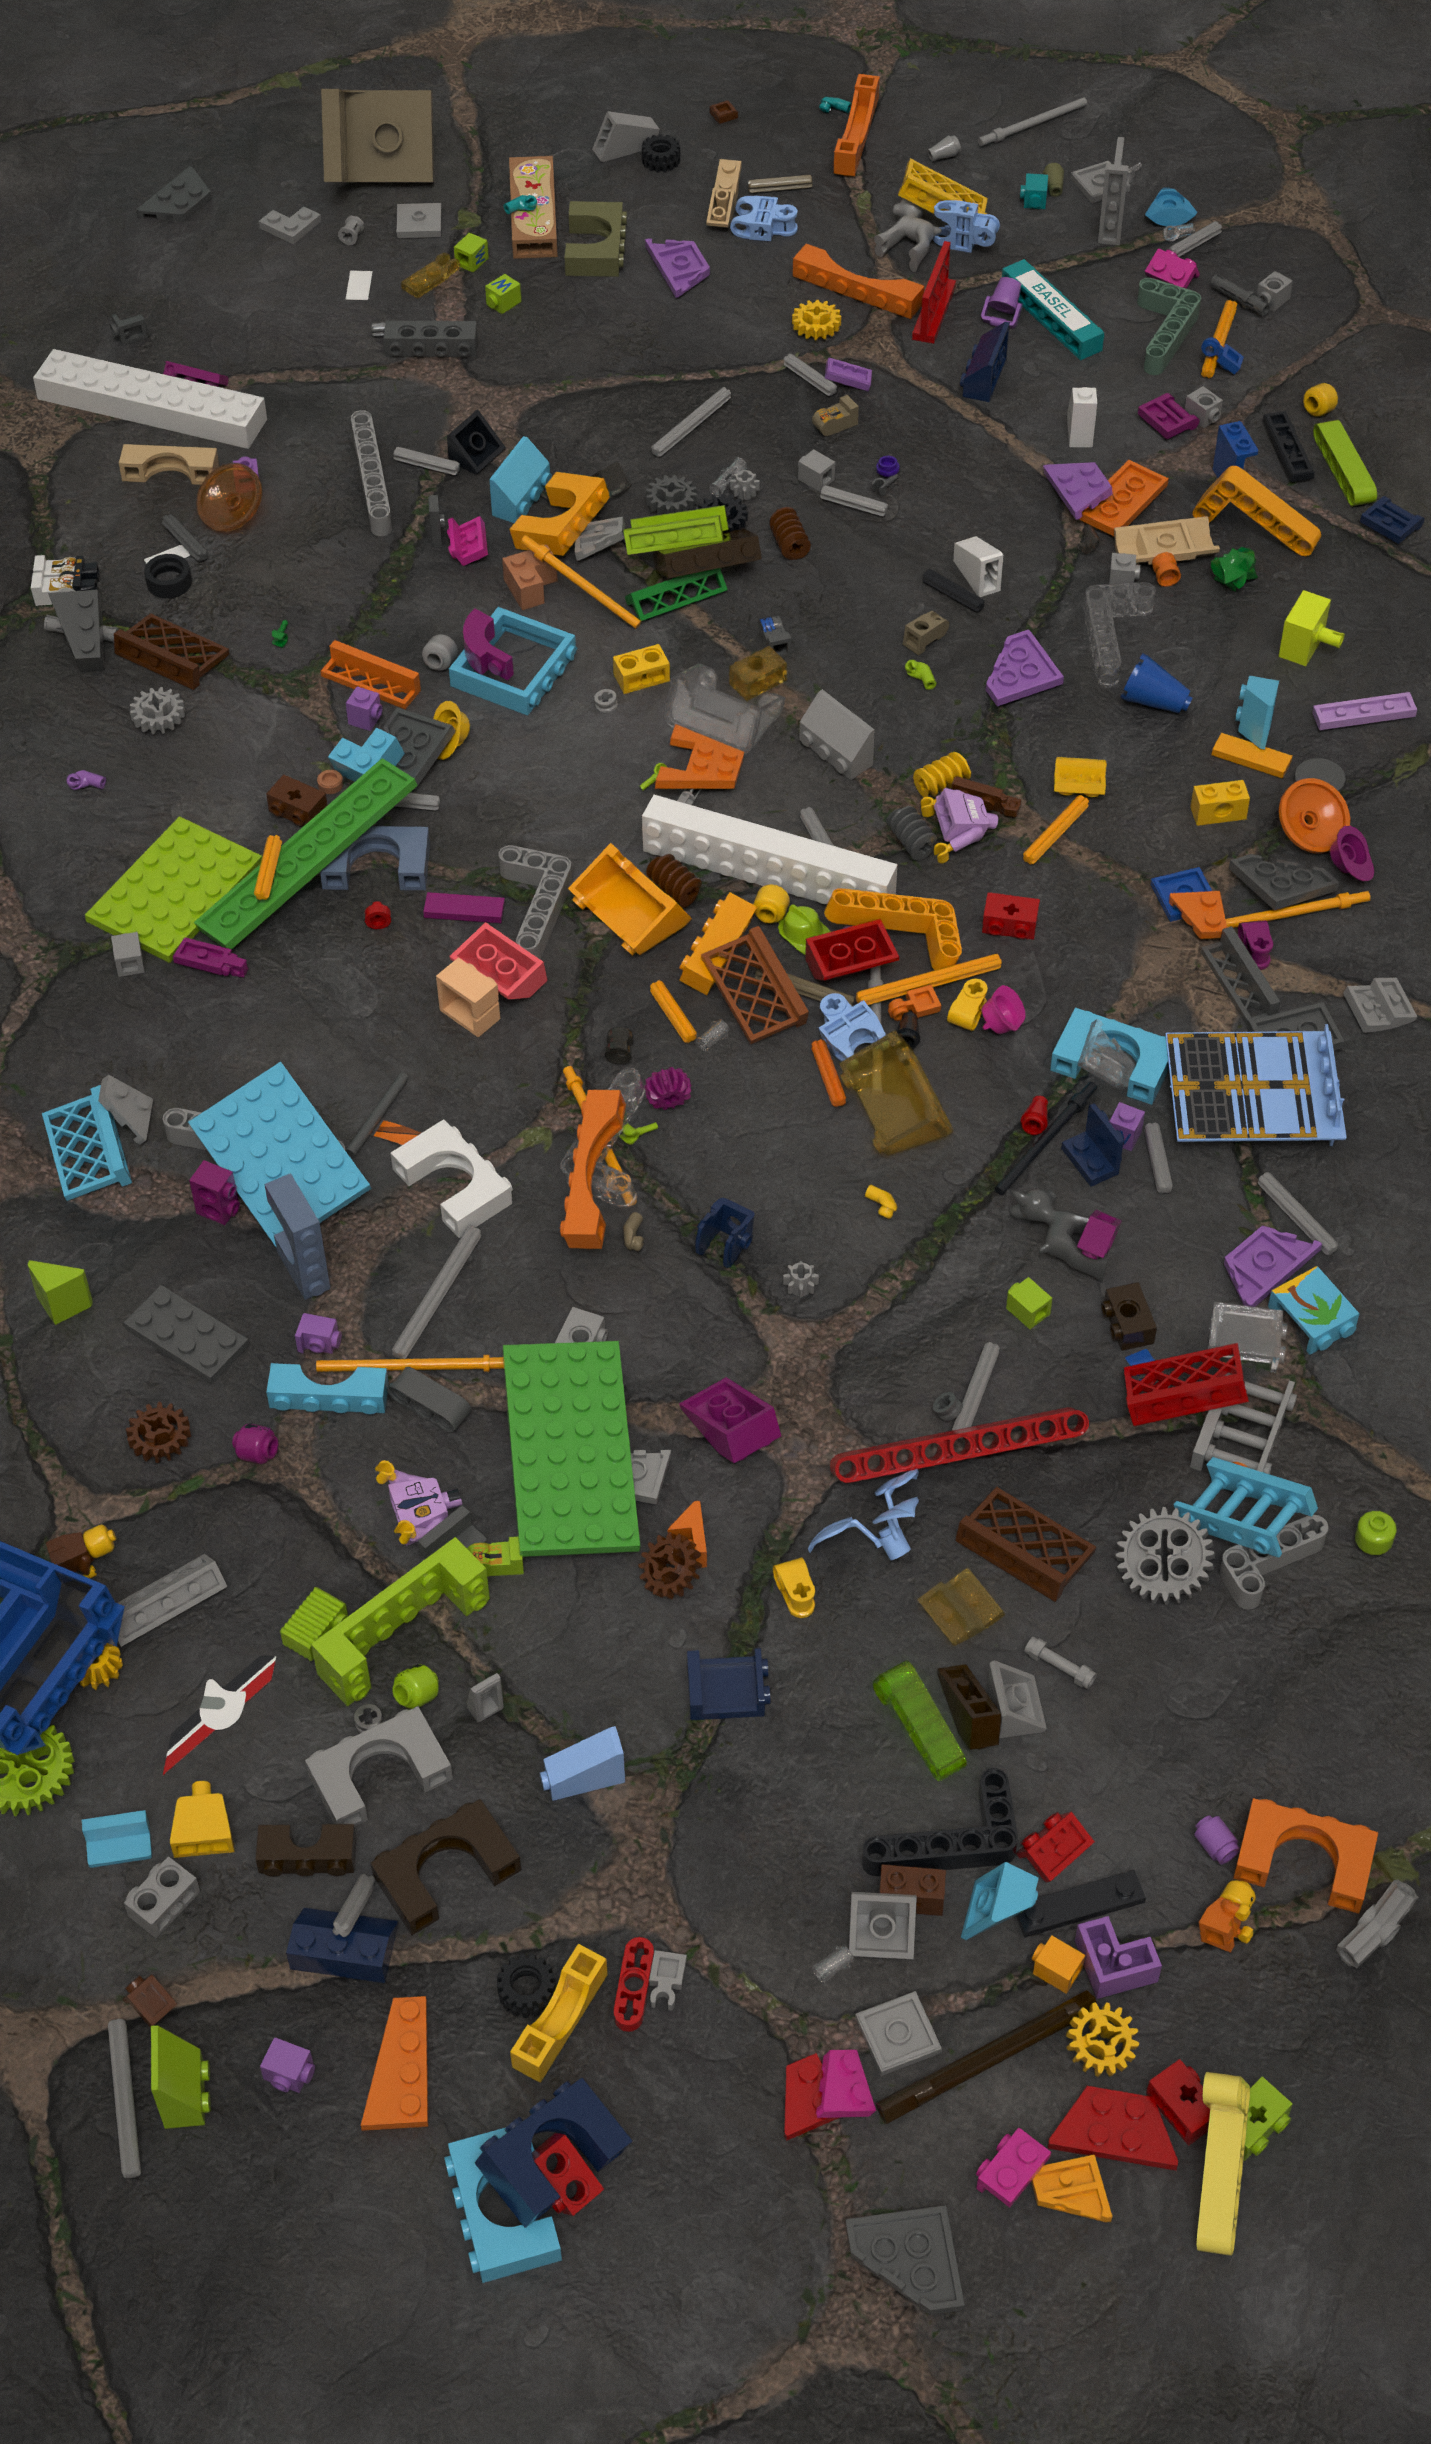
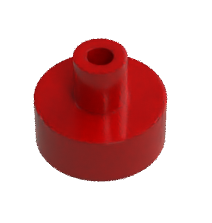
[364,901,391,929]

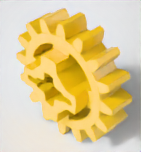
[792,300,841,340]
[1066,2002,1139,2077]

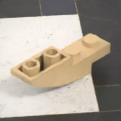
[706,159,742,227]

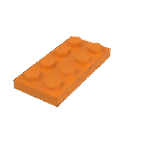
[1079,460,1169,536]

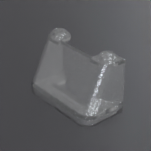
[664,663,786,754]

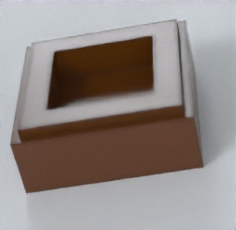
[709,100,738,124]

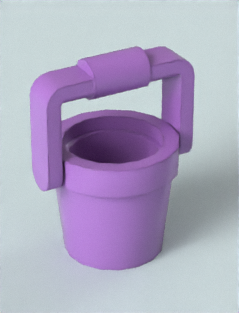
[981,277,1022,329]

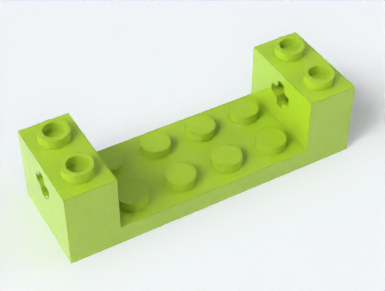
[311,1537,490,1706]

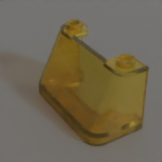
[839,1030,954,1156]

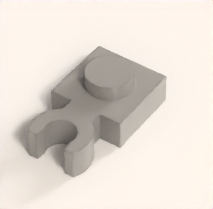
[649,1950,687,2011]

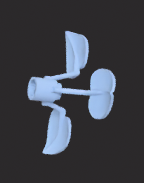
[808,1469,919,1560]

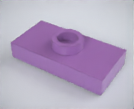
[825,358,872,391]

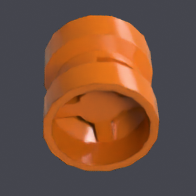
[1152,552,1181,587]

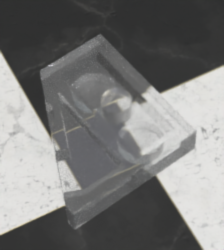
[1078,1019,1135,1090]

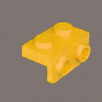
[1054,757,1107,797]

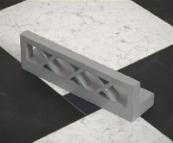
[118,1554,227,1647]

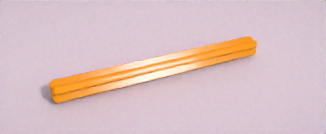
[856,954,1002,1005]

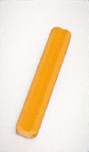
[254,835,282,900]
[650,980,697,1043]

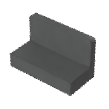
[418,1505,487,1560]

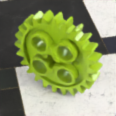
[0,1725,75,1816]

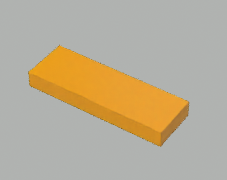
[1212,733,1292,779]

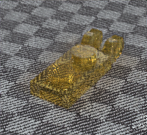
[401,252,460,298]

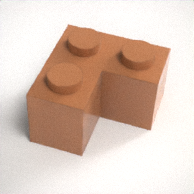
[502,545,558,610]

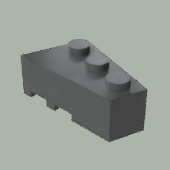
[48,590,105,672]

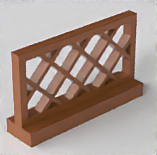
[701,926,809,1044]

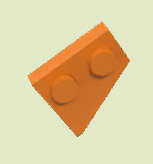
[1169,891,1227,939]

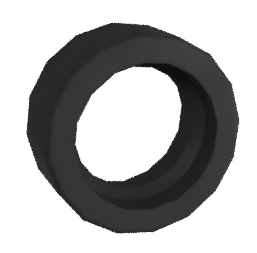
[144,554,192,599]

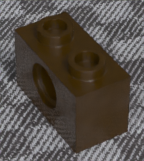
[1101,1282,1157,1351]

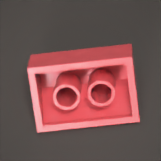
[449,922,548,1000]

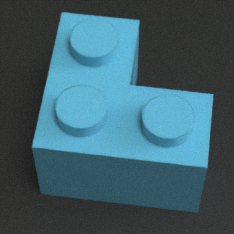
[328,728,405,782]

